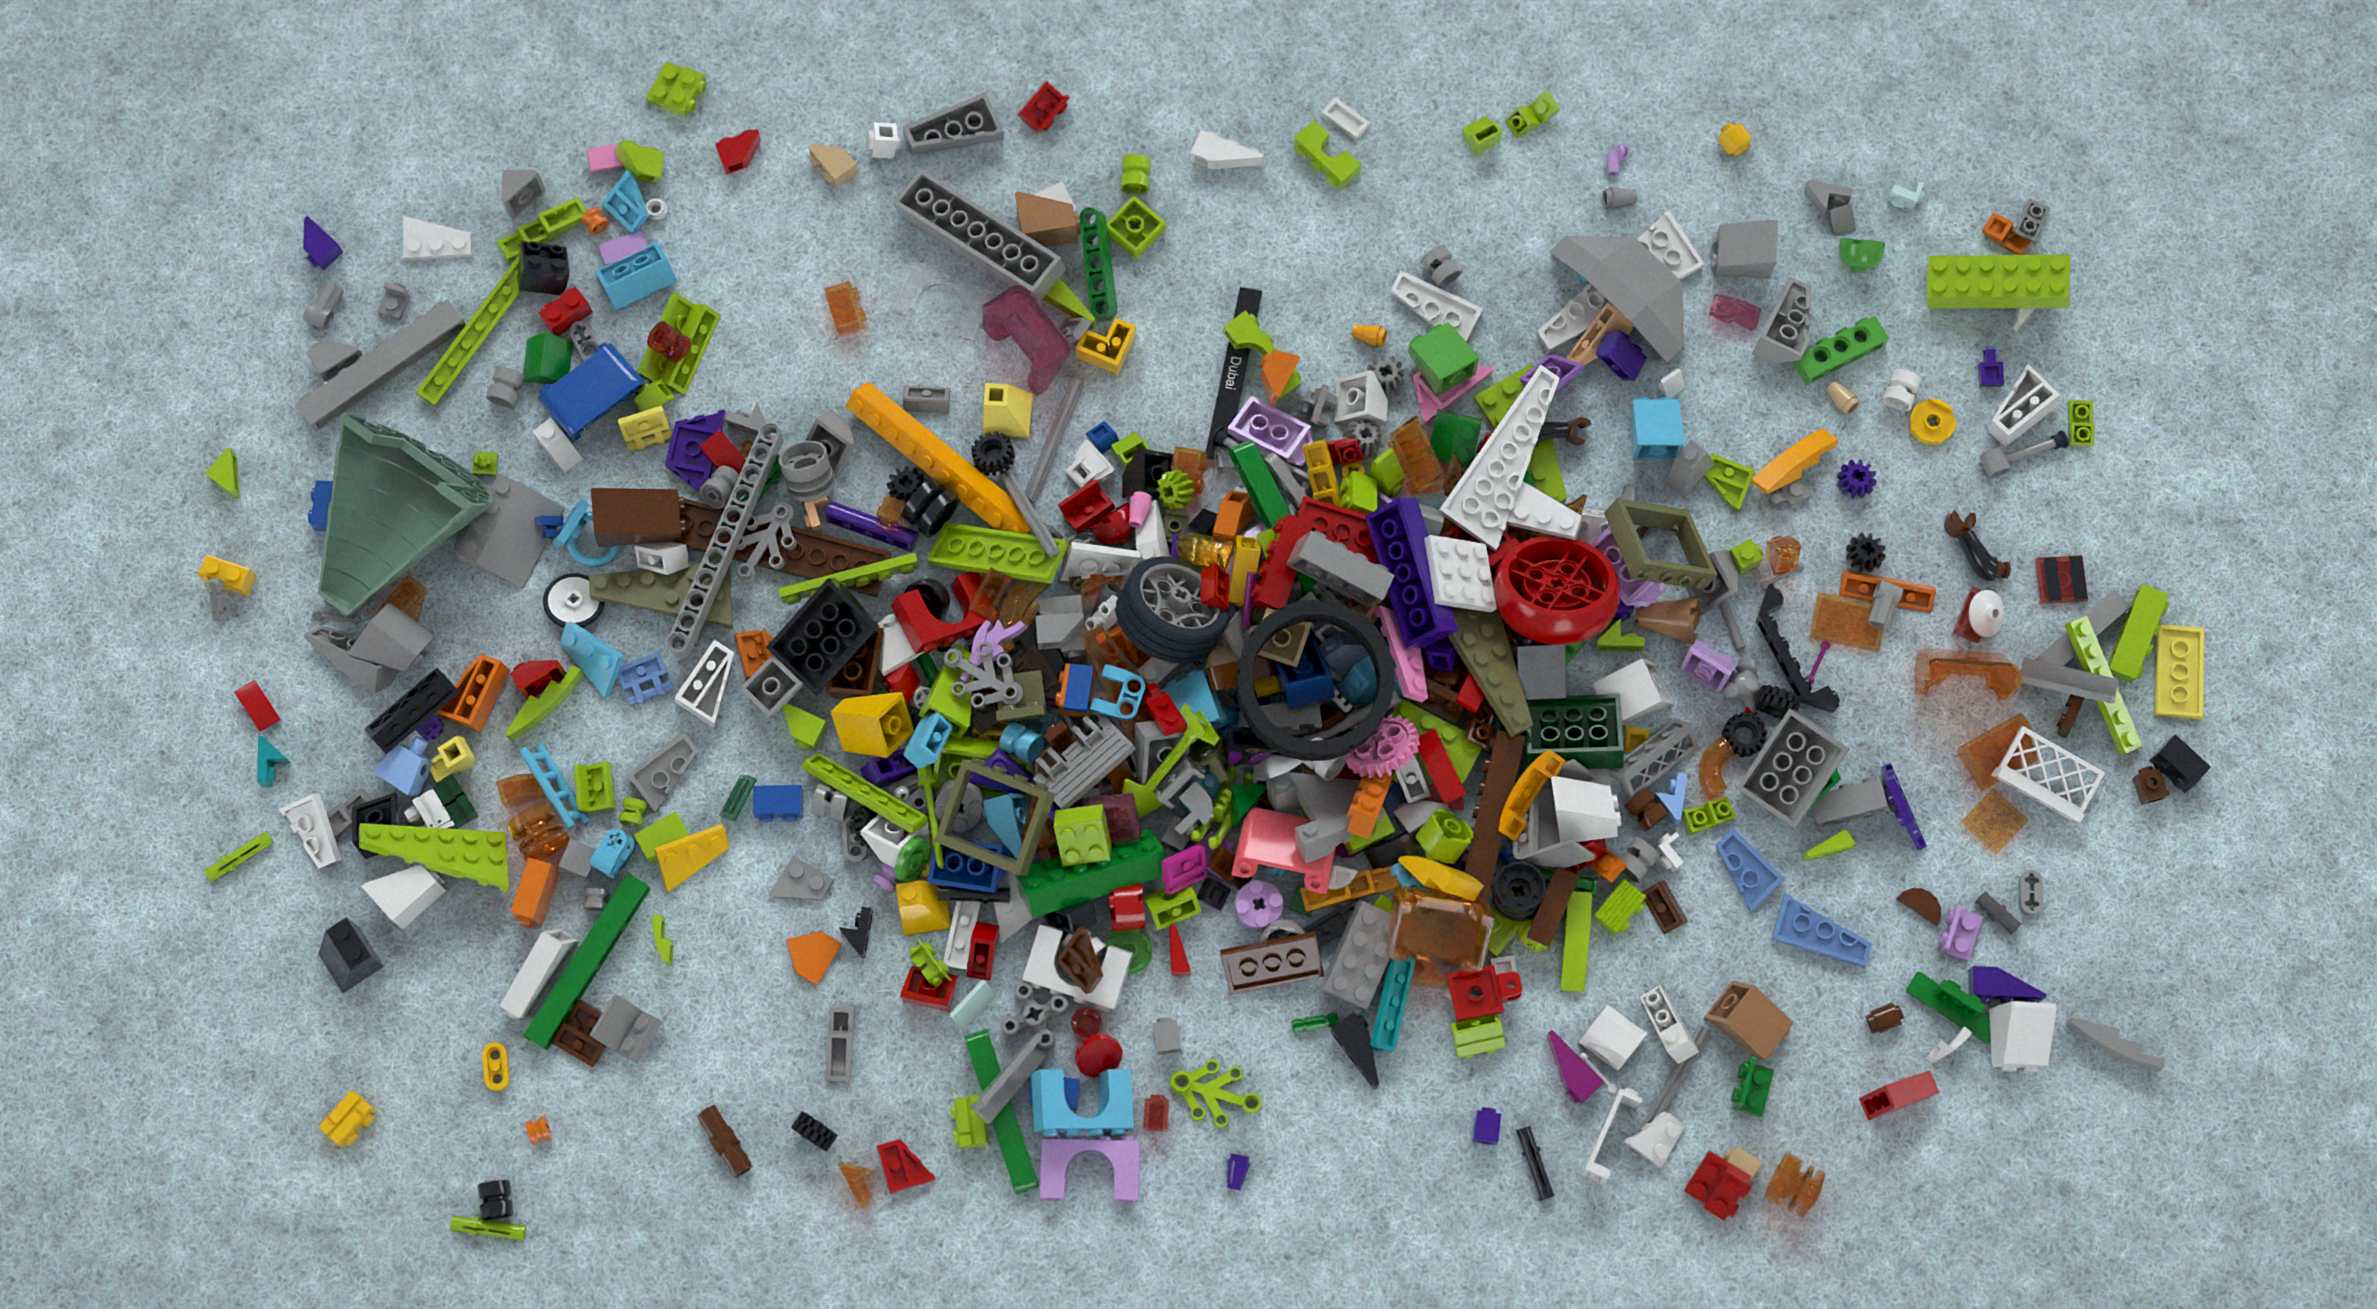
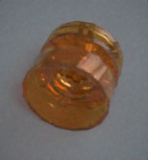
[506,802,571,862]
[1764,1152,1826,1218]

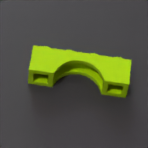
[1222,310,1302,403]

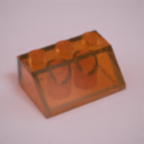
[1387,416,1446,500]
[1956,712,2038,792]

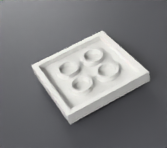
[1424,535,1497,612]

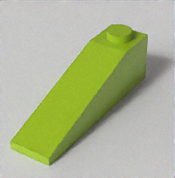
[1042,278,1096,330]

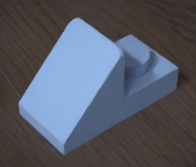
[1654,773,1687,825]

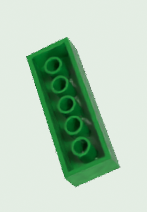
[1015,828,1166,918]

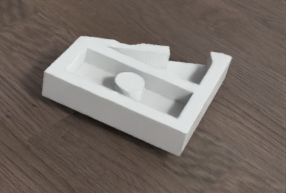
[1624,1112,1685,1167]

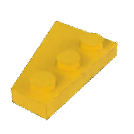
[654,824,729,892]

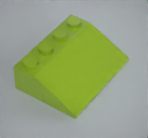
[1392,698,1482,809]

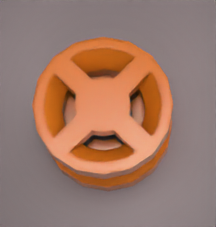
[580,207,610,236]
[525,1116,552,1145]

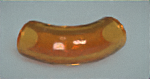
[1698,736,1734,801]

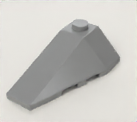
[1752,277,1811,364]
[304,626,400,693]

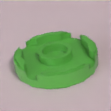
[895,836,931,883]
[1104,930,1152,975]

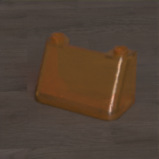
[1914,648,2021,701]
[1386,886,1495,972]

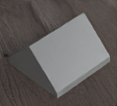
[501,170,546,219]

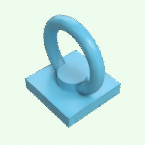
[551,500,621,567]

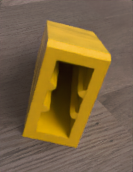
[1229,535,1261,607]

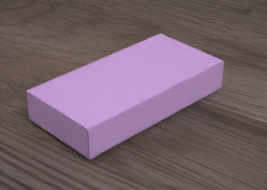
[598,231,649,266]

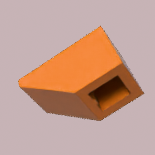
[1213,490,1252,540]

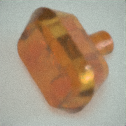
[739,439,753,456]

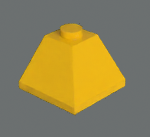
[896,880,951,936]

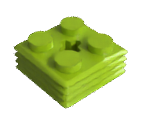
[1107,196,1166,259]

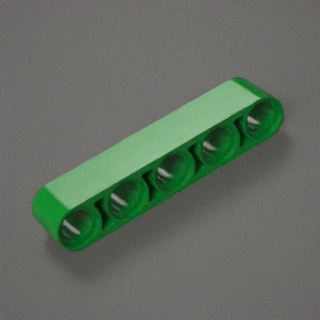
[1079,207,1117,320]

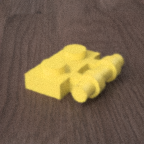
[618,406,672,452]

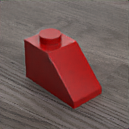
[967,921,1000,981]

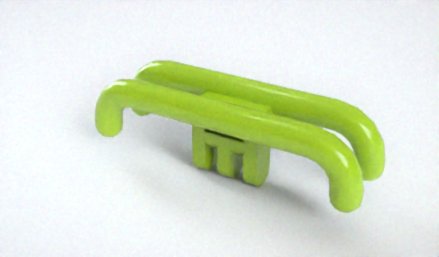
[1191,765,1253,849]

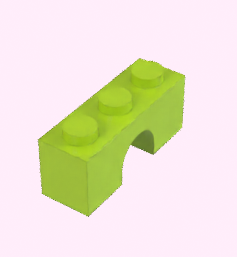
[1294,120,1361,190]

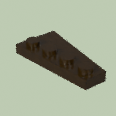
[970,643,1059,735]

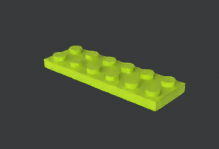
[927,522,1068,584]

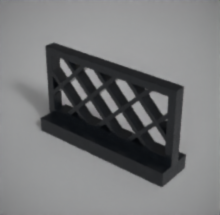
[365,668,459,754]

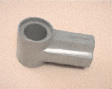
[303,282,344,330]
[1867,580,1903,630]

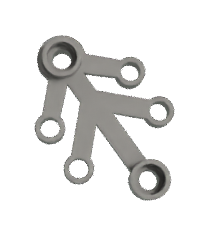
[736,502,797,584]
[944,642,1024,709]

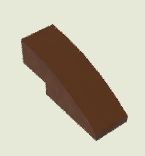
[1527,866,1579,947]

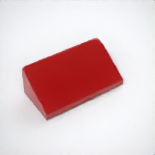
[699,430,746,474]
[1200,562,1229,611]

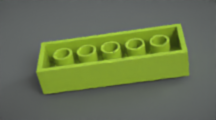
[1927,254,2070,309]

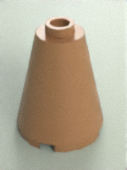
[1635,597,1700,644]

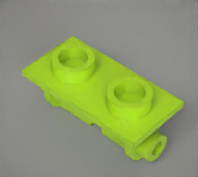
[909,938,951,987]

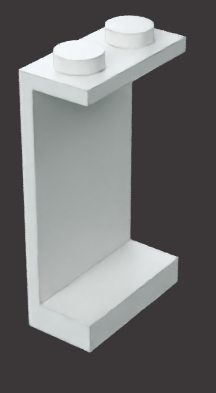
[1580,1088,1643,1185]

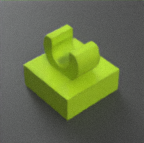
[472,451,499,477]

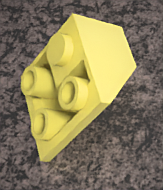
[983,383,1033,439]

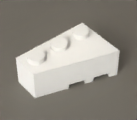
[1989,364,2060,448]
[675,640,734,727]

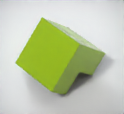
[1462,115,1502,155]
[1111,431,1150,470]

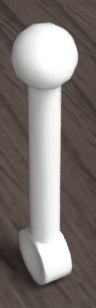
[1579,1053,1617,1093]

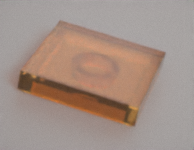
[1961,788,2029,854]

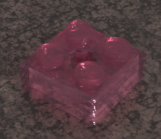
[1085,793,1142,843]

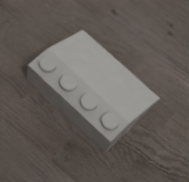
[456,473,565,589]
[1737,709,1849,828]

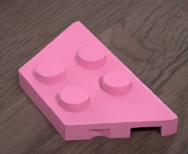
[1412,364,1493,425]

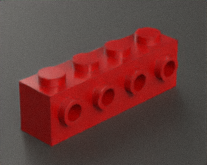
[1251,514,1313,610]

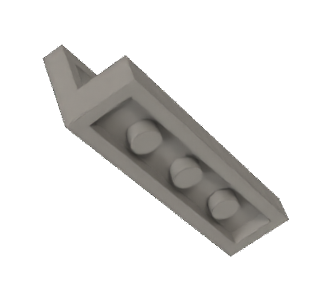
[2016,658,2120,703]
[1608,719,1698,798]
[970,1033,1048,1124]

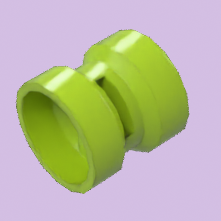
[618,797,647,827]

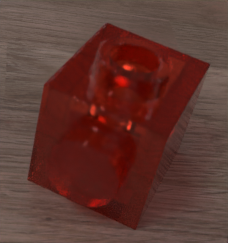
[1143,1095,1170,1132]

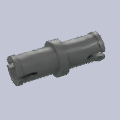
[1975,891,2022,935]

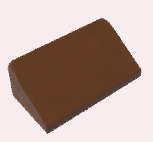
[1642,880,1689,935]

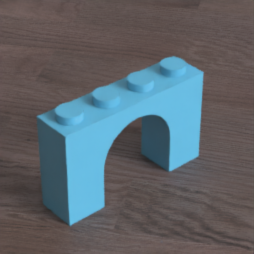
[1031,1069,1134,1136]

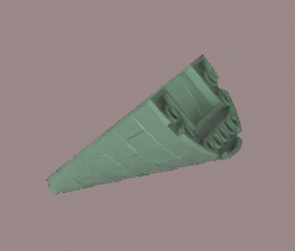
[318,413,493,619]

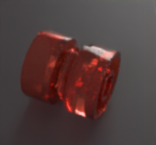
[647,321,691,363]
[1071,1007,1103,1042]

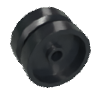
[902,478,960,538]

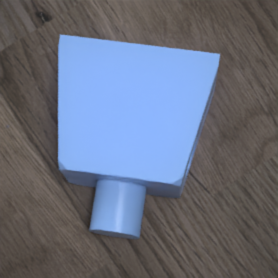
[373,736,432,797]

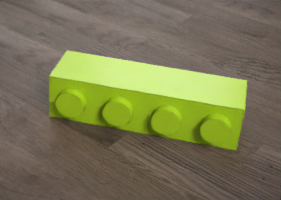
[2108,583,2170,683]

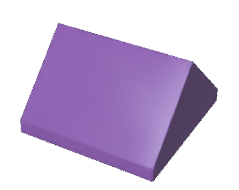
[1520,353,1584,397]

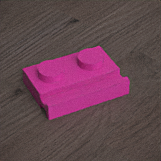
[1162,844,1207,895]

